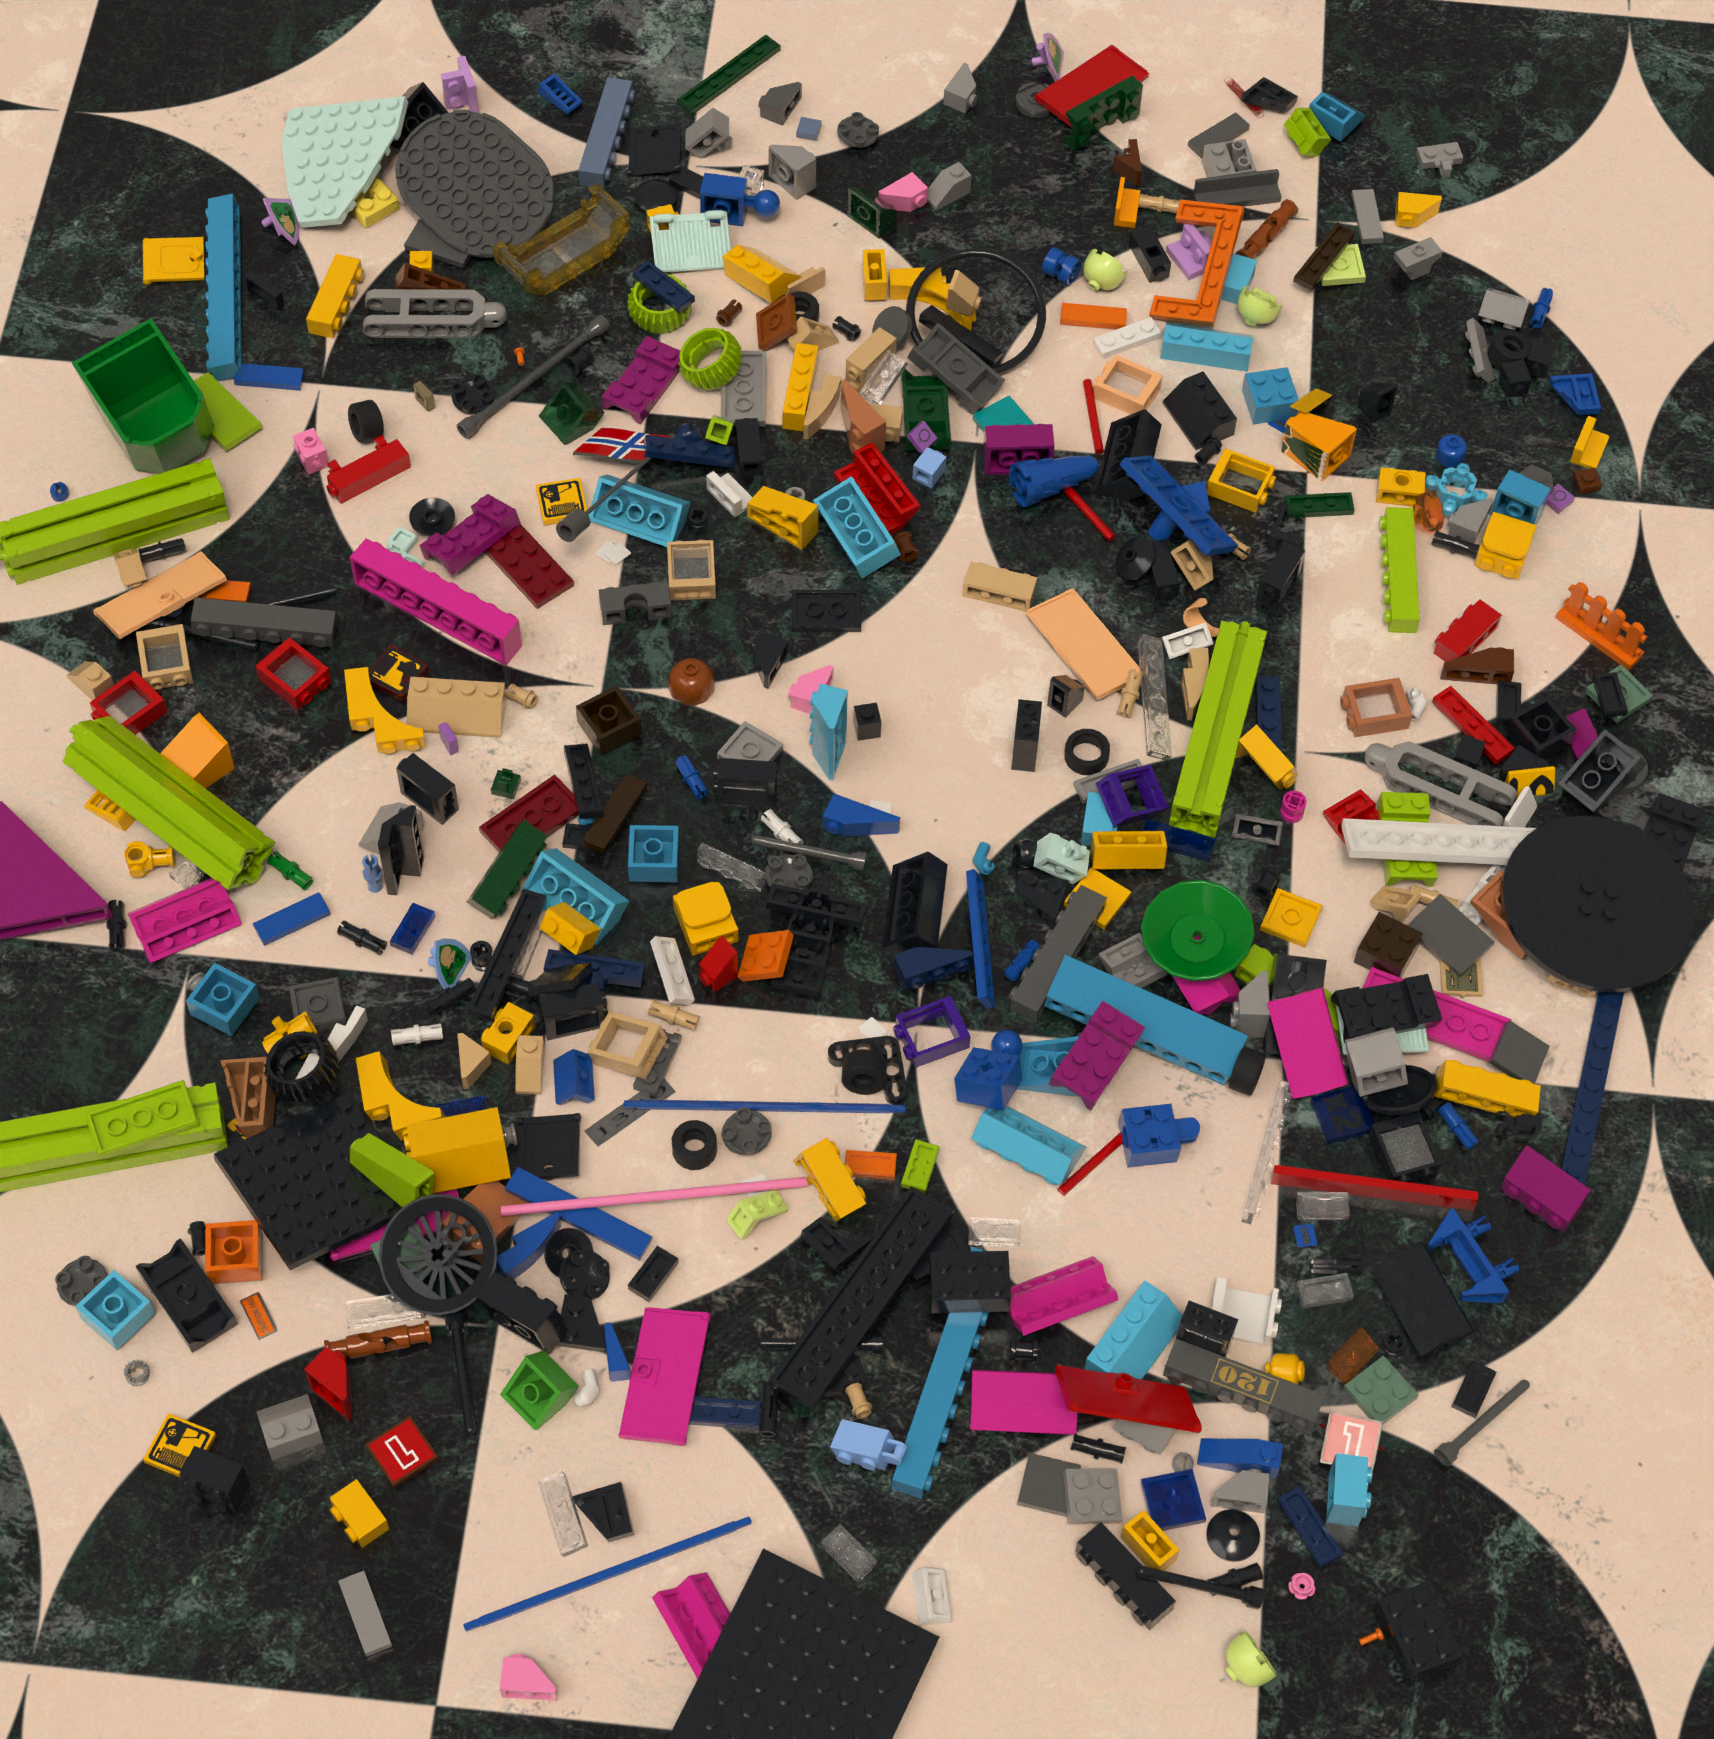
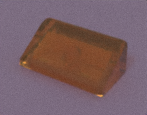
[1326,1327,1379,1385]

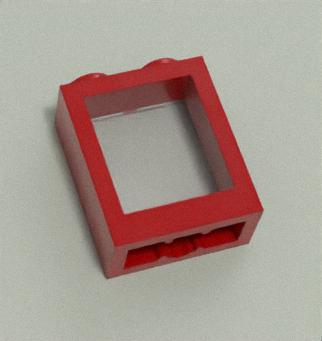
[255,637,331,711]
[89,671,167,735]

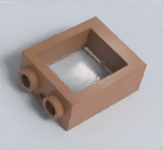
[1340,678,1412,738]

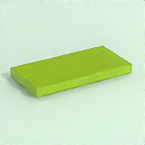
[194,372,262,451]
[85,1080,199,1160]

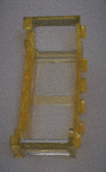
[493,183,630,295]

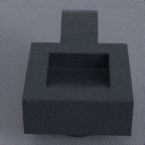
[1496,1111,1542,1137]

